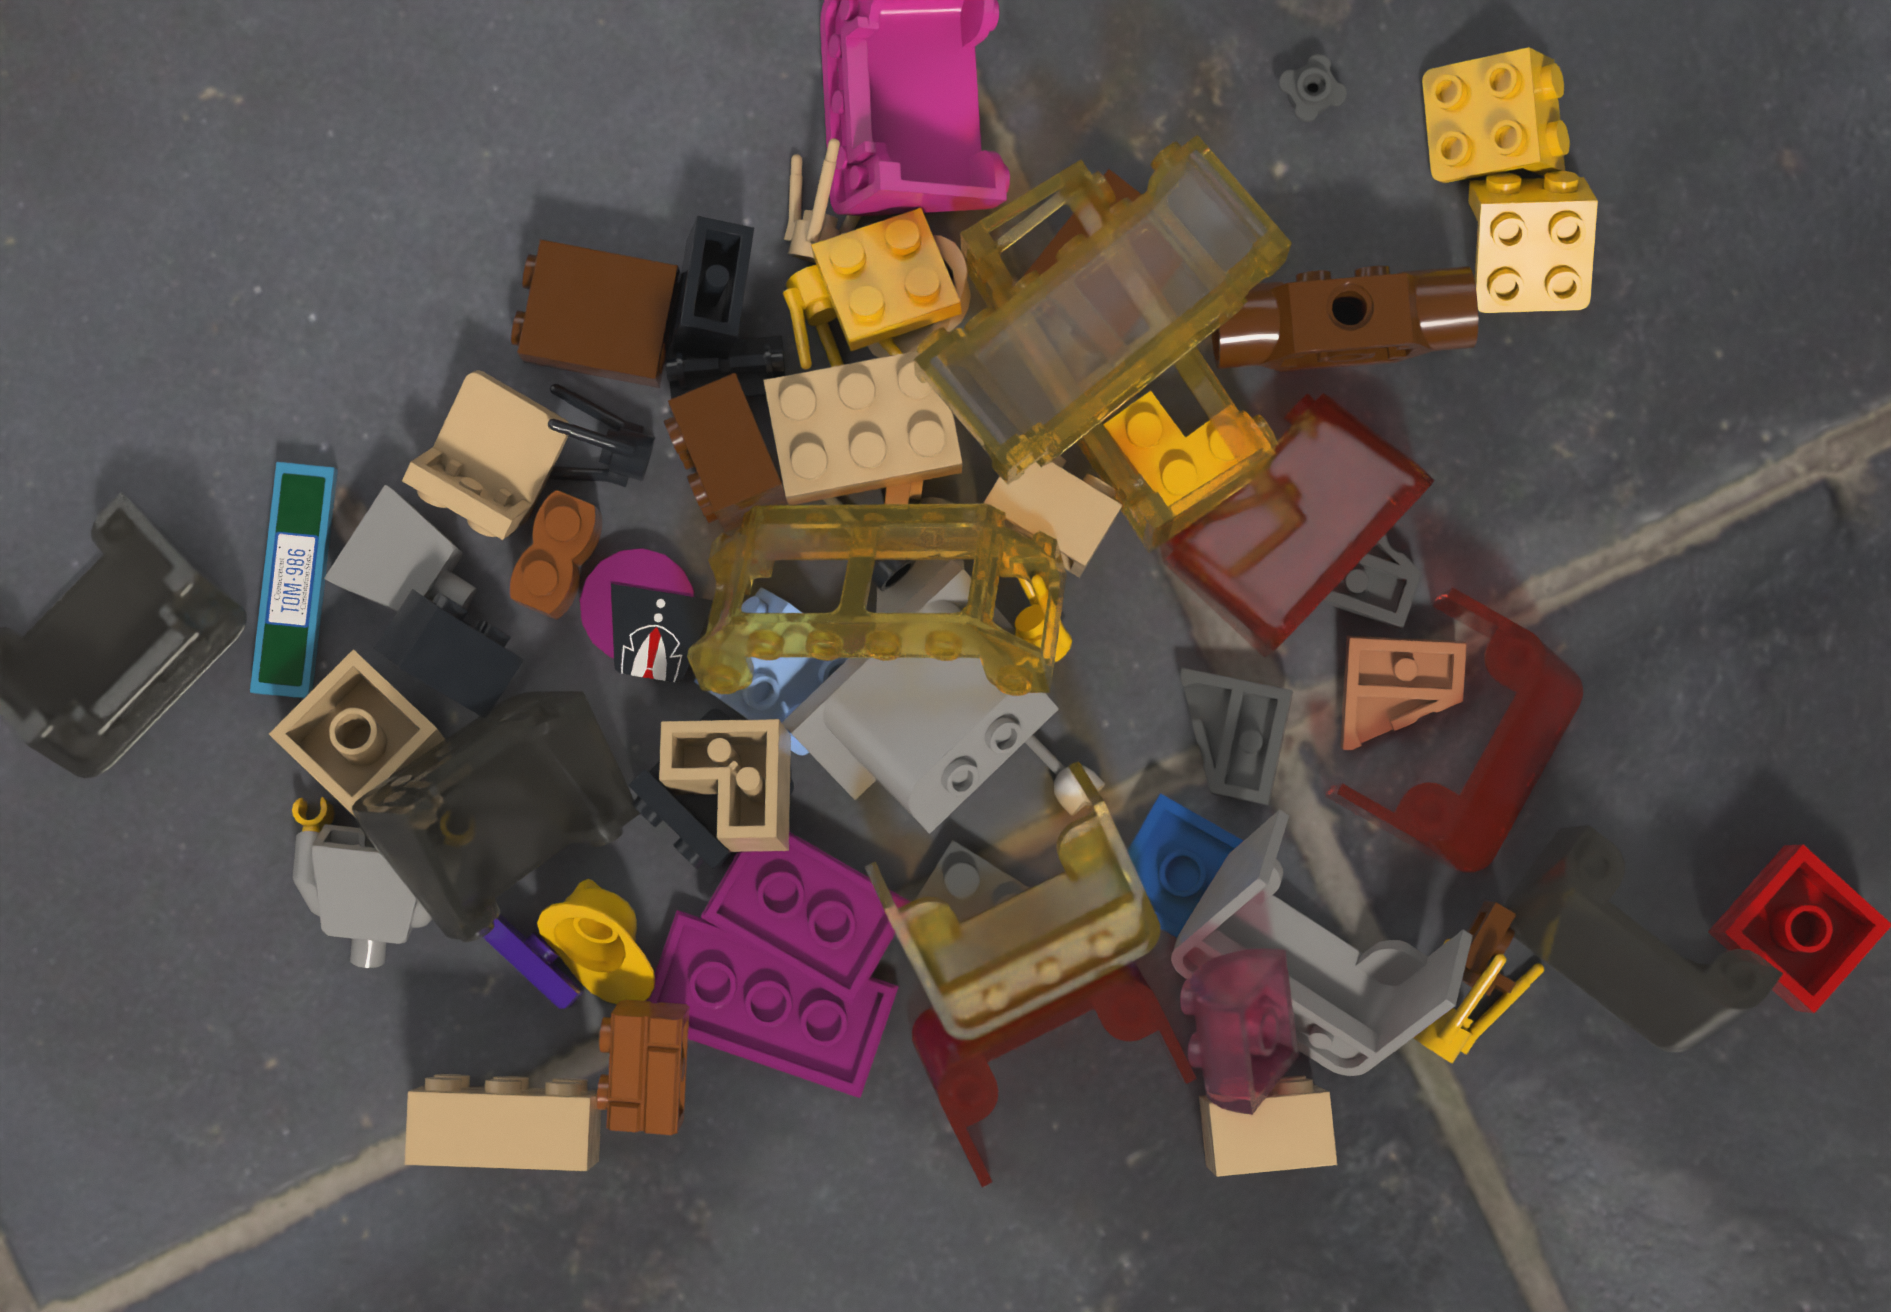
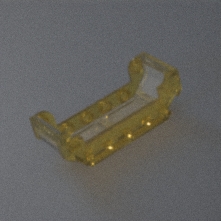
[914,135,1292,485]

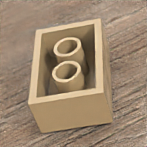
[764,347,962,506]
[405,1074,601,1171]

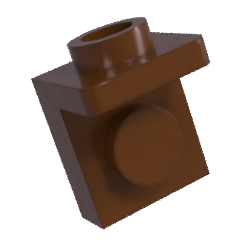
[1462,901,1516,996]

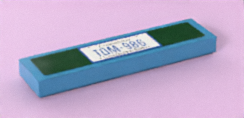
[250,462,338,699]

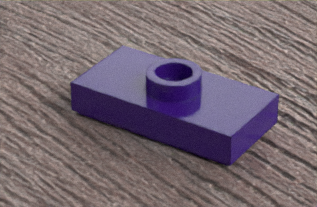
[477,913,584,1009]

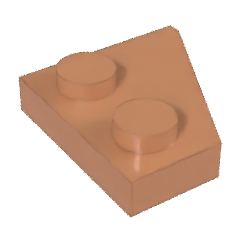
[1340,636,1467,750]

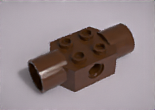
[1210,265,1478,372]

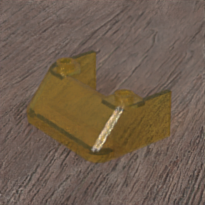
[865,761,1161,1040]

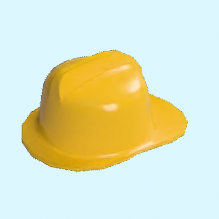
[537,879,655,1004]

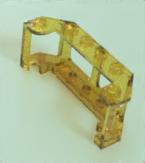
[687,504,1067,696]

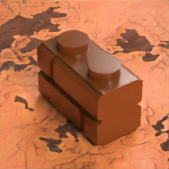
[597,999,690,1135]

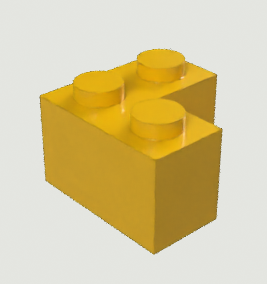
[1100,390,1267,527]

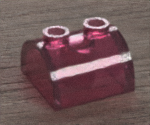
[1180,948,1299,1115]

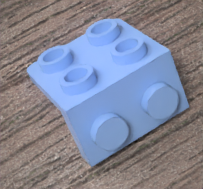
[694,587,855,755]

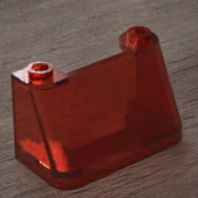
[1164,393,1435,658]

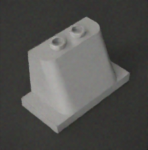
[782,559,1059,834]

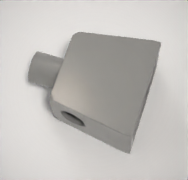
[324,485,477,612]

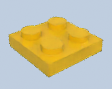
[811,208,962,351]

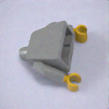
[292,797,475,968]

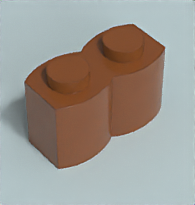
[510,490,602,620]

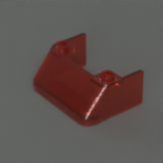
[1325,587,1583,873]
[912,926,1197,1188]

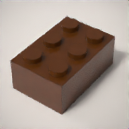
[664,373,789,533]

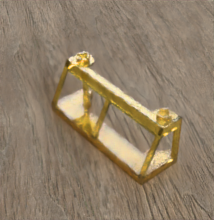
[960,159,1277,553]

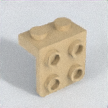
[402,370,568,540]

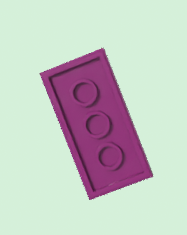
[646,910,899,1098]

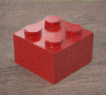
[1708,844,1891,1013]

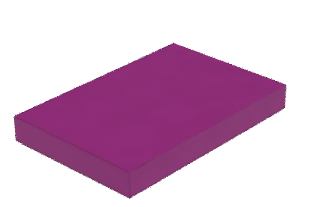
[701,832,913,1006]

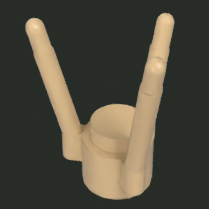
[784,138,861,263]

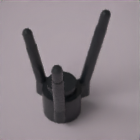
[548,384,655,487]

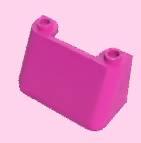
[820,0,1010,216]

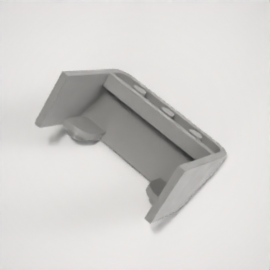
[1171,809,1473,1076]

